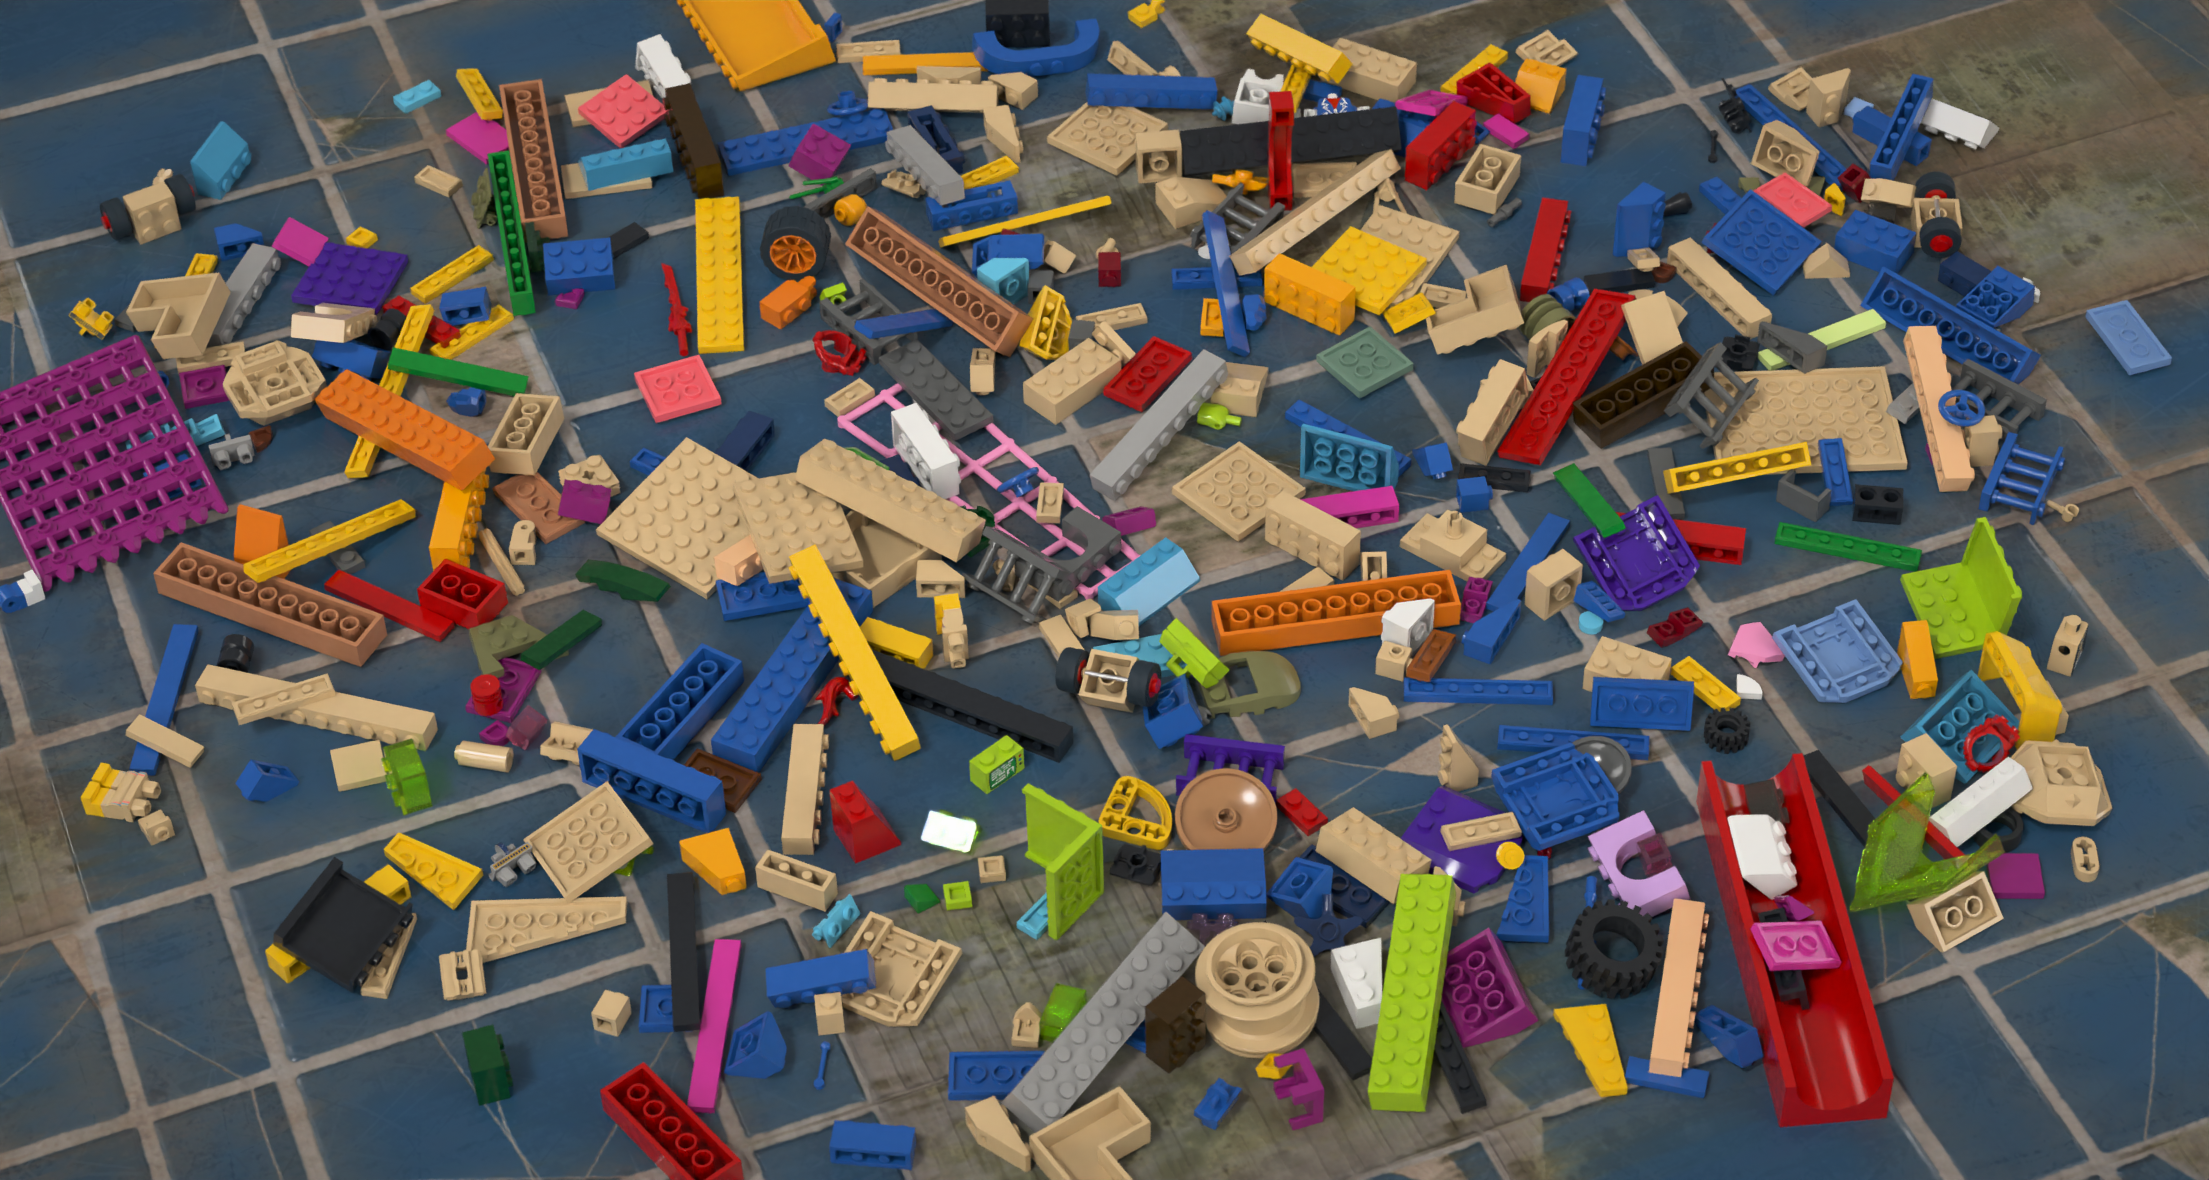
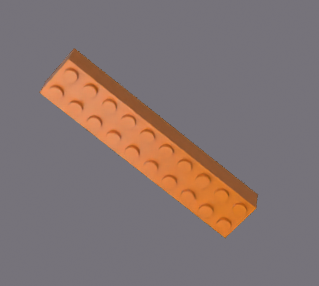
[314,369,495,491]
[1211,570,1461,656]

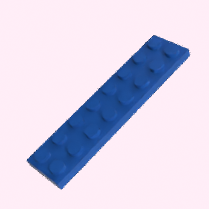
[718,108,894,176]

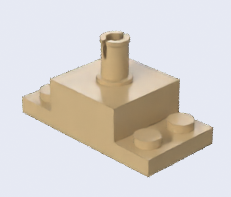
[1400,510,1506,581]

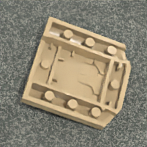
[841,911,962,1027]

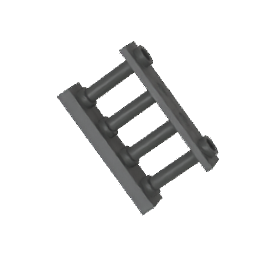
[1191,183,1285,266]
[819,279,918,365]
[1664,342,1759,449]
[1952,359,2047,441]
[962,526,1071,624]

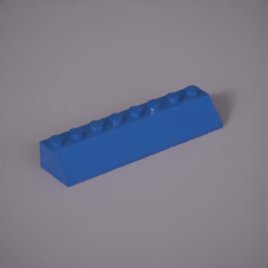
[1860,266,2041,384]

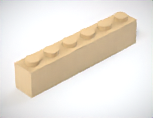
[868,78,999,113]
[1667,237,1772,339]
[781,724,829,855]

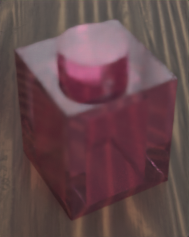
[505,705,548,750]

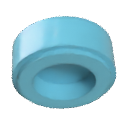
[1578,611,1603,635]

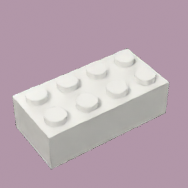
[891,403,961,499]

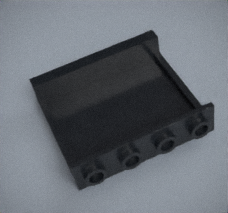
[273,857,414,993]

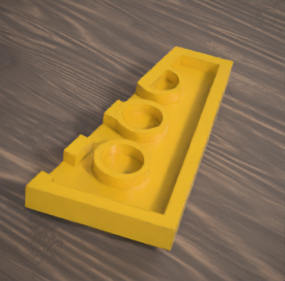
[384,832,483,910]
[1553,1004,1628,1097]

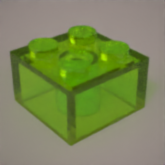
[381,739,432,815]

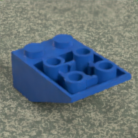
[972,234,1044,279]
[1956,266,2035,328]

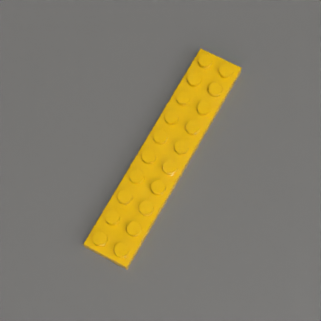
[695,197,744,354]

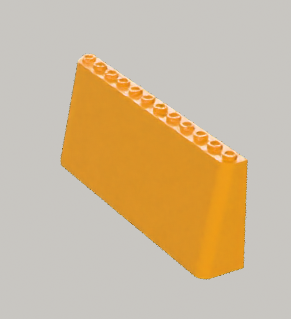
[676,0,836,92]

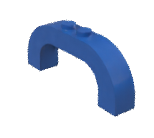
[972,18,1099,77]

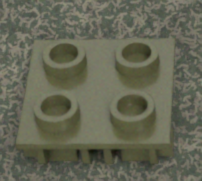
[471,168,497,229]

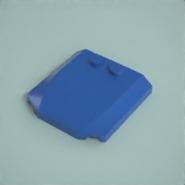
[1491,742,1619,851]

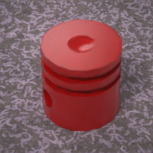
[470,674,503,716]

